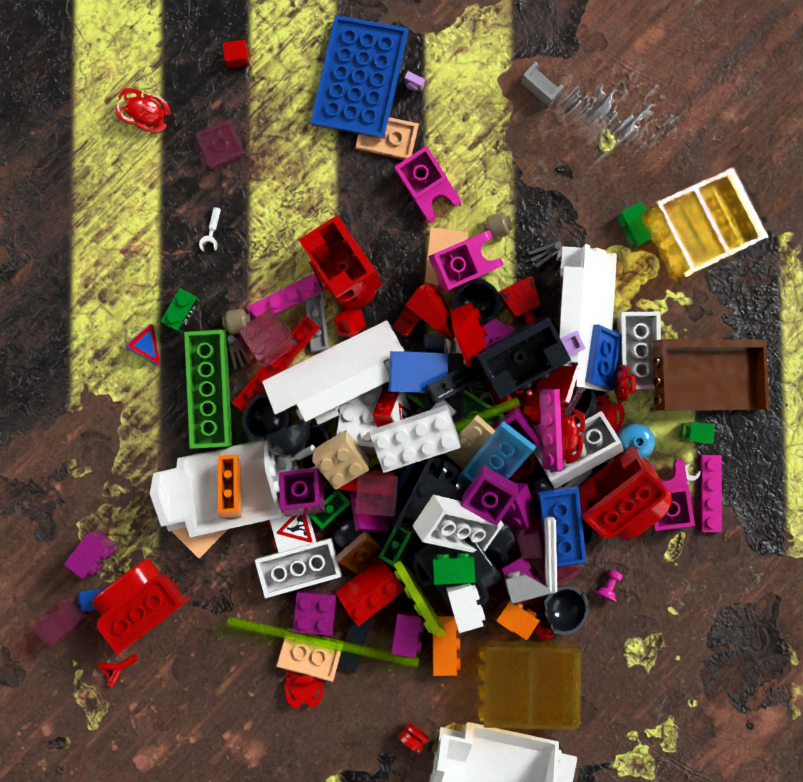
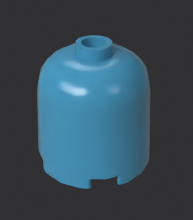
[616,423,655,458]

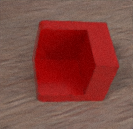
[223,40,250,68]
[393,307,421,338]
[333,308,366,337]

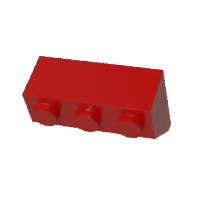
[335,558,405,626]

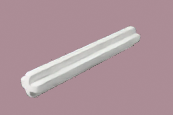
[544,517,557,593]

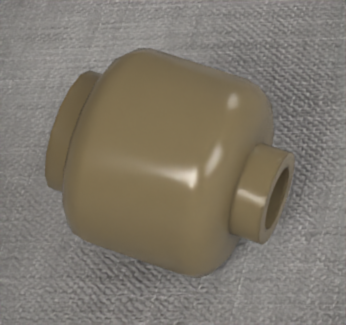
[483,212,513,239]
[222,309,252,335]

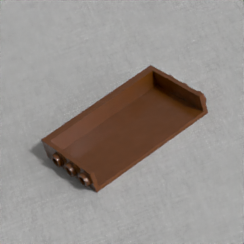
[652,339,770,411]

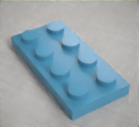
[460,421,536,482]

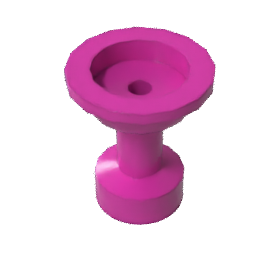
[595,569,623,602]

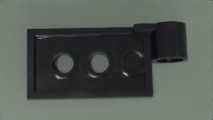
[424,334,464,422]

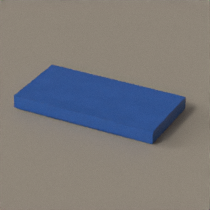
[538,486,587,567]

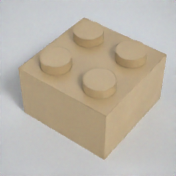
[312,430,369,490]

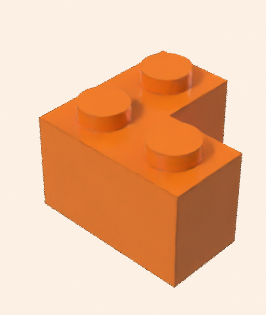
[493,596,540,640]

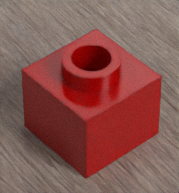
[522,400,540,425]

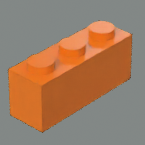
[218,455,242,519]
[432,613,460,676]

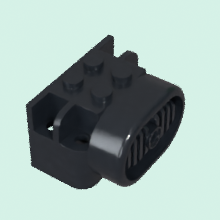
[473,317,571,399]
[389,455,471,535]
[413,536,503,609]

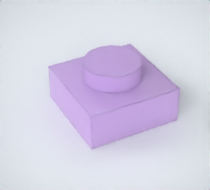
[404,71,425,92]
[560,331,586,356]

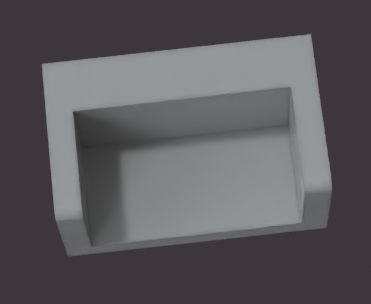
[521,62,564,107]

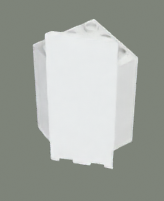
[556,244,617,392]
[262,320,404,423]
[150,441,299,537]
[429,722,577,782]

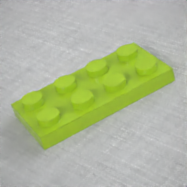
[394,560,447,638]

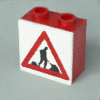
[372,388,413,428]
[267,512,318,553]

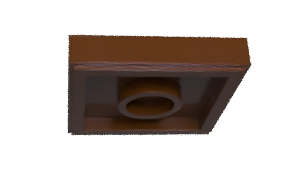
[335,532,384,574]

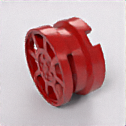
[398,722,429,753]

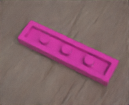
[247,273,323,325]
[539,389,563,471]
[700,455,722,532]

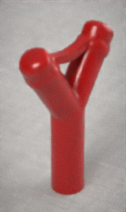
[98,654,139,687]

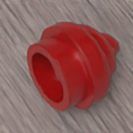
[535,621,554,642]

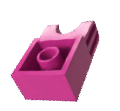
[394,146,461,224]
[428,230,504,292]
[650,459,695,531]

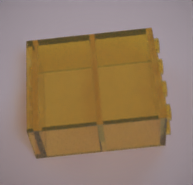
[641,168,768,283]
[477,640,581,730]

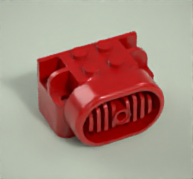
[298,215,382,309]
[578,444,672,540]
[92,559,191,655]

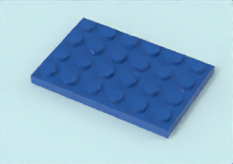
[310,15,409,139]

